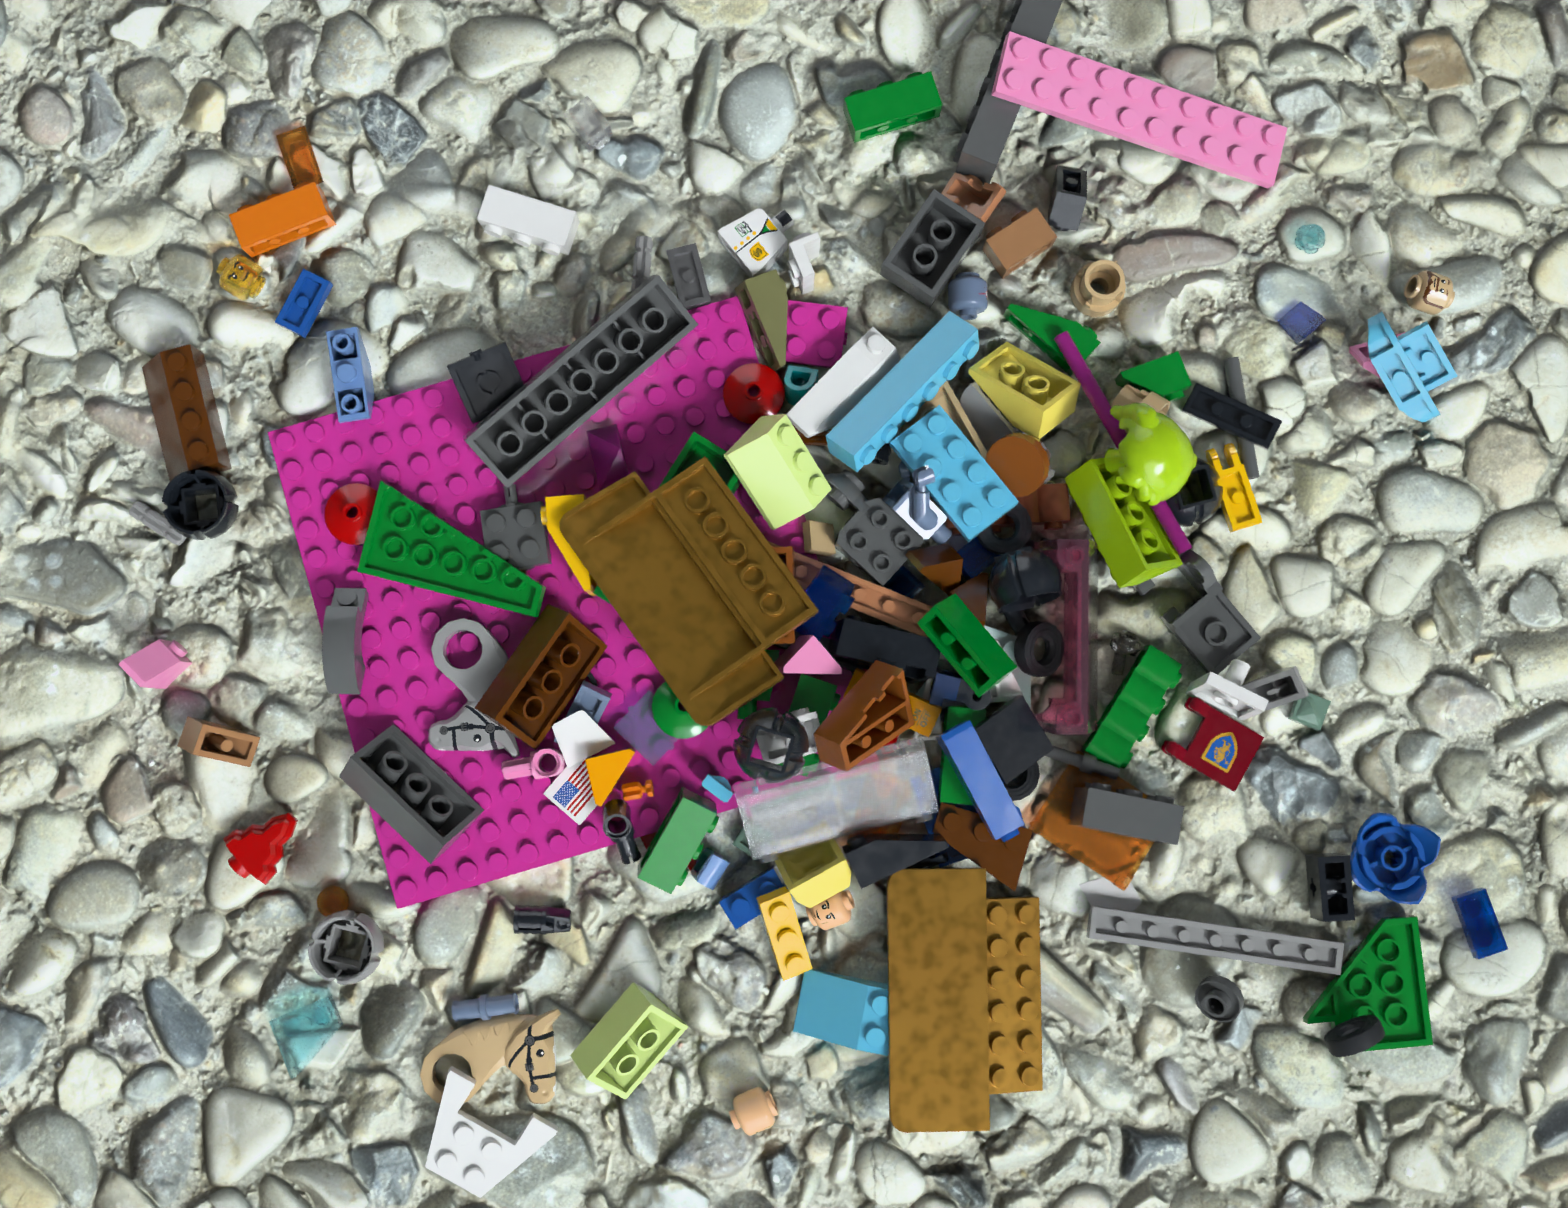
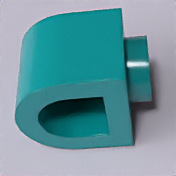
[784,365,819,406]

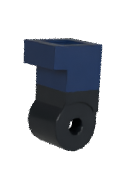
[929,668,991,710]

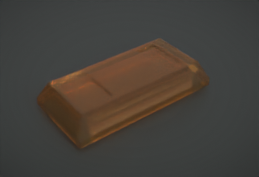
[276,126,324,188]

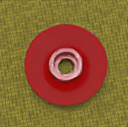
[723,363,785,425]
[324,483,377,545]

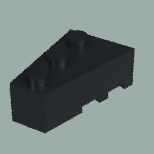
[828,615,941,684]

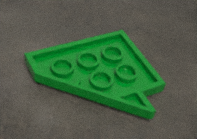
[1303,915,1433,1052]

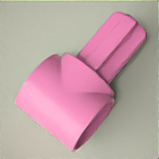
[501,748,565,780]

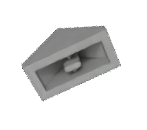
[1242,666,1309,711]

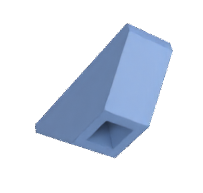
[326,327,375,423]

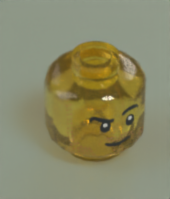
[216,254,267,300]

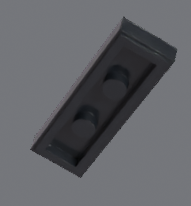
[1182,382,1282,450]

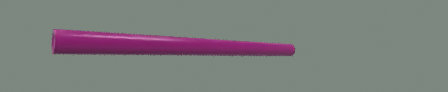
[1054,331,1192,555]

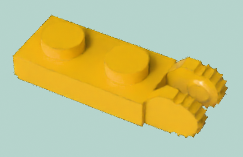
[1205,443,1262,533]

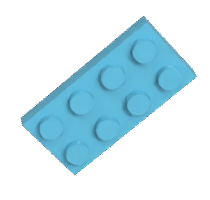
[889,405,1019,542]

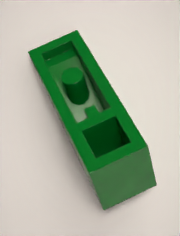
[1003,303,1101,376]

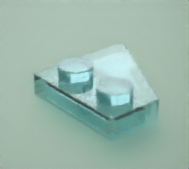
[269,995,343,1079]

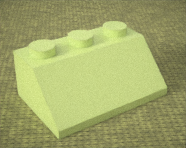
[724,414,832,530]
[570,982,688,1100]

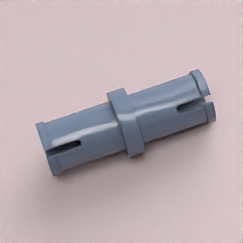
[452,993,519,1022]

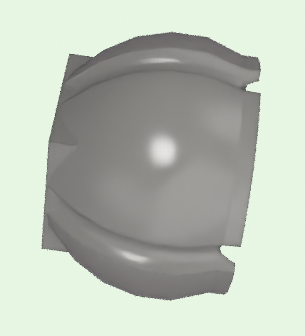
[308,910,384,985]

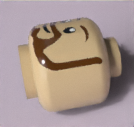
[1404,270,1455,315]

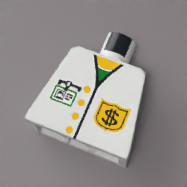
[718,208,794,278]

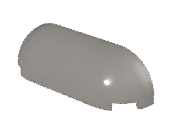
[960,382,1055,484]

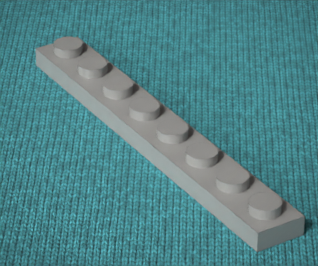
[1086,905,1344,975]

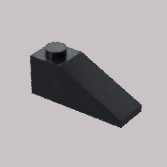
[842,833,949,889]

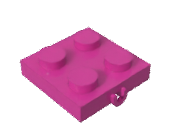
[786,300,848,369]

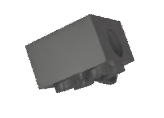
[824,469,925,586]

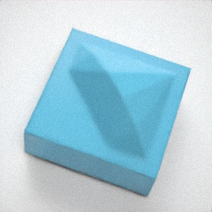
[701,774,735,803]

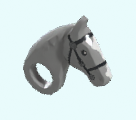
[428,618,520,759]

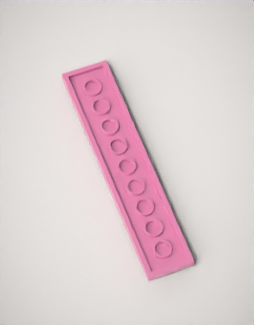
[991,31,1287,189]

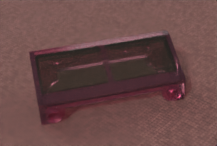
[1033,539,1098,735]

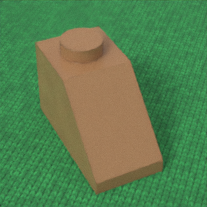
[177,716,261,767]

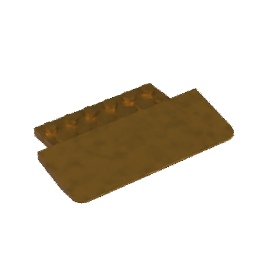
[560,457,818,726]
[887,867,1043,1133]

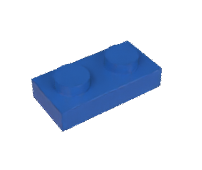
[275,269,334,338]

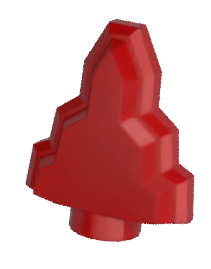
[223,812,298,885]

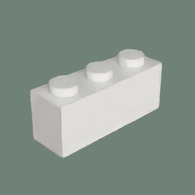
[477,185,580,256]

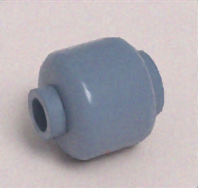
[948,272,988,320]

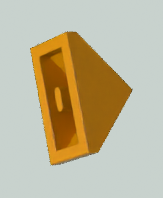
[585,748,636,807]

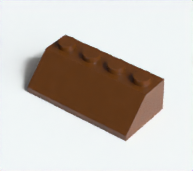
[142,344,232,481]
[475,604,607,750]

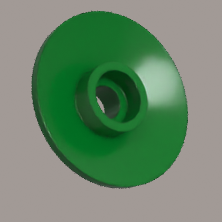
[652,682,708,739]

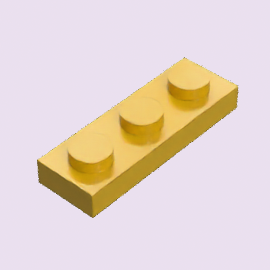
[756,886,812,981]

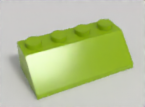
[1064,458,1183,588]

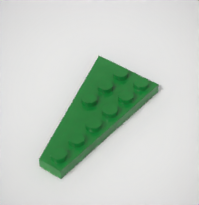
[357,480,546,617]

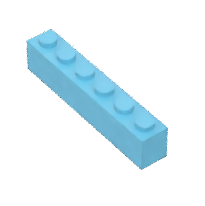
[826,311,979,472]

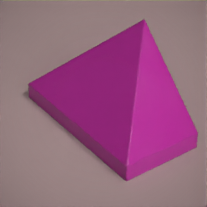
[586,424,629,491]

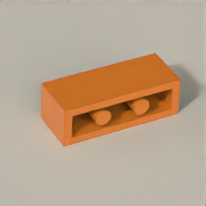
[229,182,336,257]

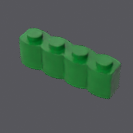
[1081,644,1182,769]

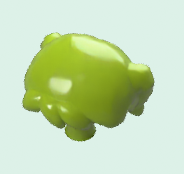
[1104,403,1197,506]

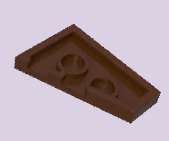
[932,802,1033,892]

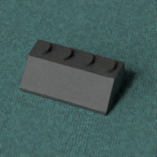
[339,724,484,864]

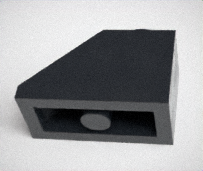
[1048,165,1087,231]

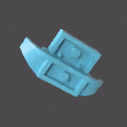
[1367,311,1457,422]

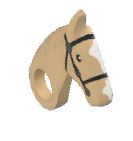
[420,1008,561,1104]

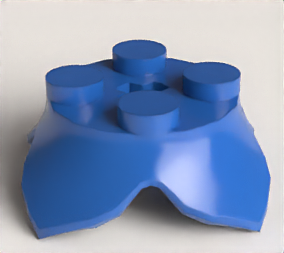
[1350,813,1441,905]

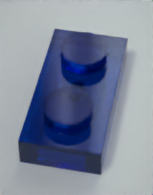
[1451,887,1508,960]

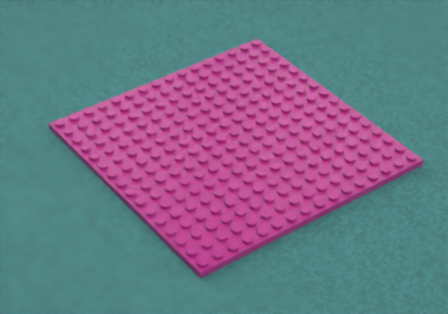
[268,296,879,909]

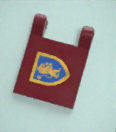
[1161,697,1264,792]

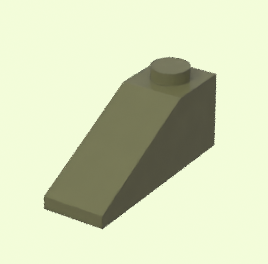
[734,269,788,372]

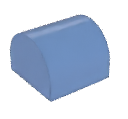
[691,847,730,890]

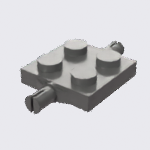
[480,484,552,574]

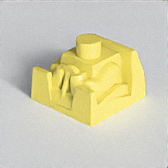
[769,820,851,908]

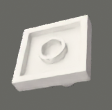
[1186,659,1269,721]

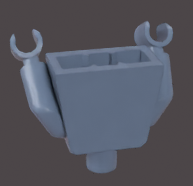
[882,461,952,545]

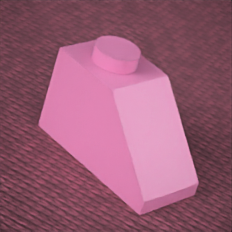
[118,639,192,689]

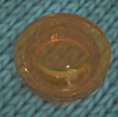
[317,886,349,917]

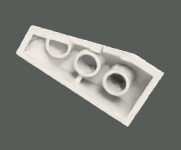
[786,327,900,438]

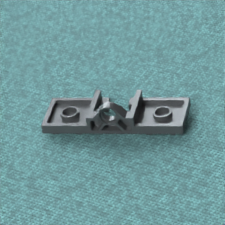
[1090,535,1261,675]

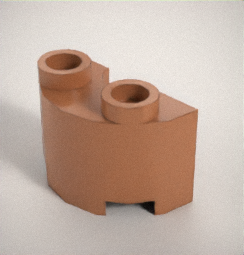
[941,172,1006,223]

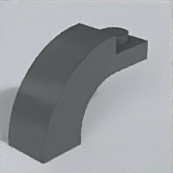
[322,588,369,695]

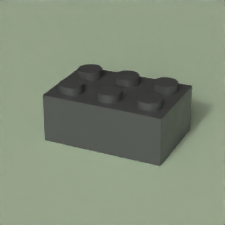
[880,189,985,308]
[1069,782,1184,845]

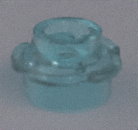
[1295,224,1325,254]

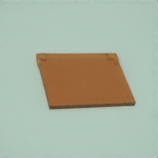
[1028,750,1154,891]

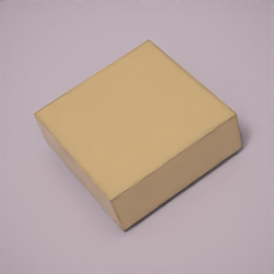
[803,520,836,557]

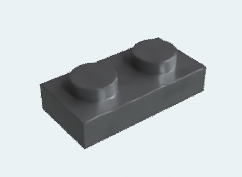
[666,243,711,310]

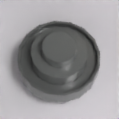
[1195,975,1244,1022]

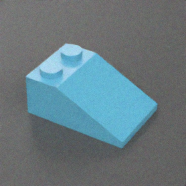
[793,969,889,1056]

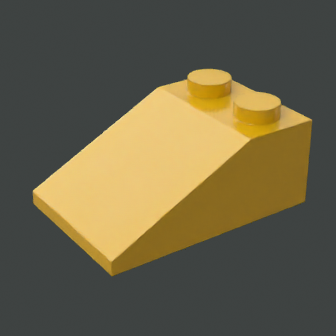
[541,494,597,596]

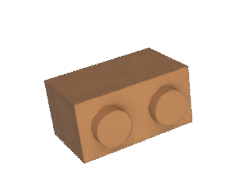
[982,207,1057,279]

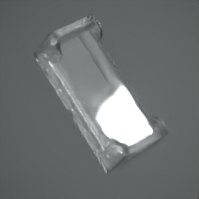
[733,736,939,864]

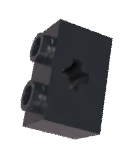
[1305,853,1355,922]

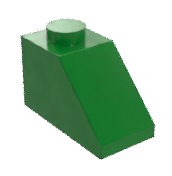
[1114,351,1192,402]

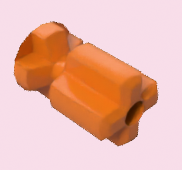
[621,779,654,801]

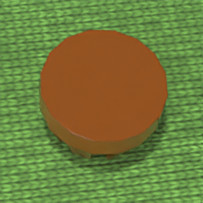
[986,432,1050,497]

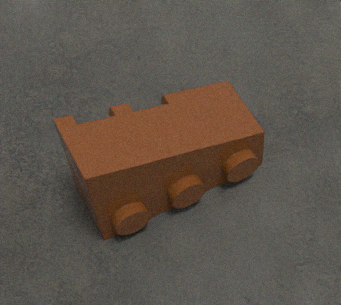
[813,660,915,772]

